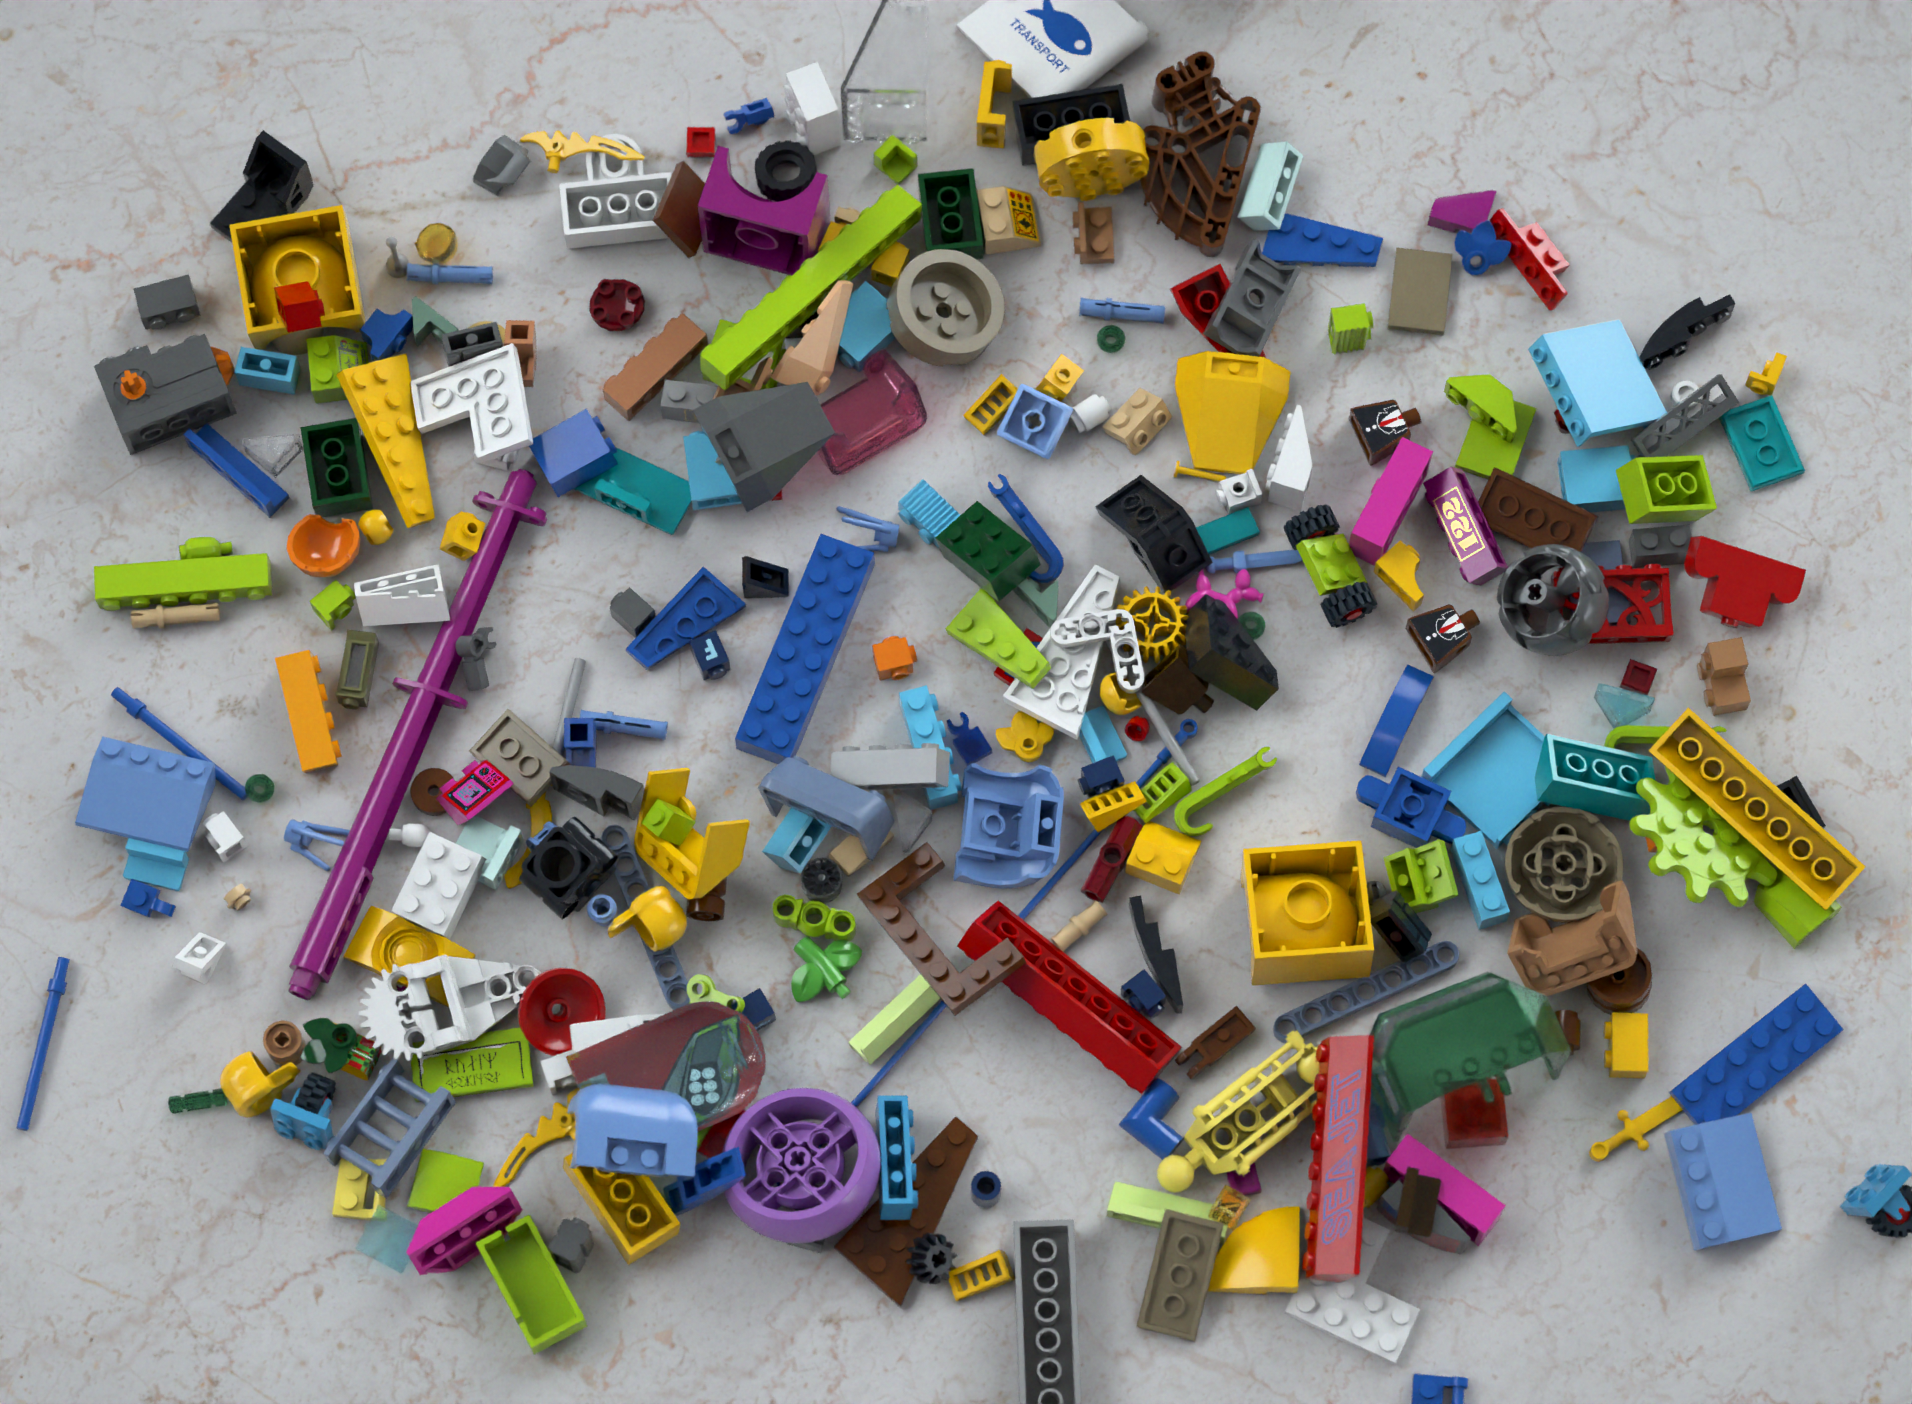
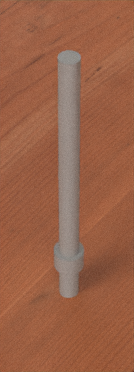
[1105,640,1200,786]

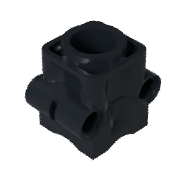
[519,816,618,919]

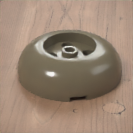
[1505,807,1623,922]

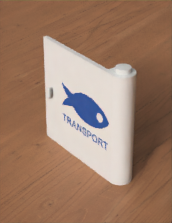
[957,0,1149,98]

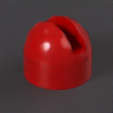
[1125,716,1150,741]

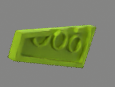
[945,588,1051,689]

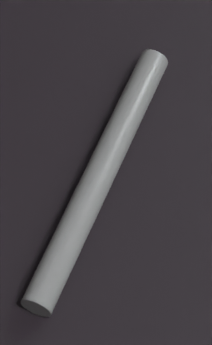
[552,658,586,755]

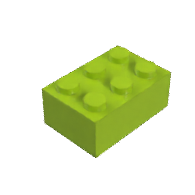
[1615,455,1717,524]

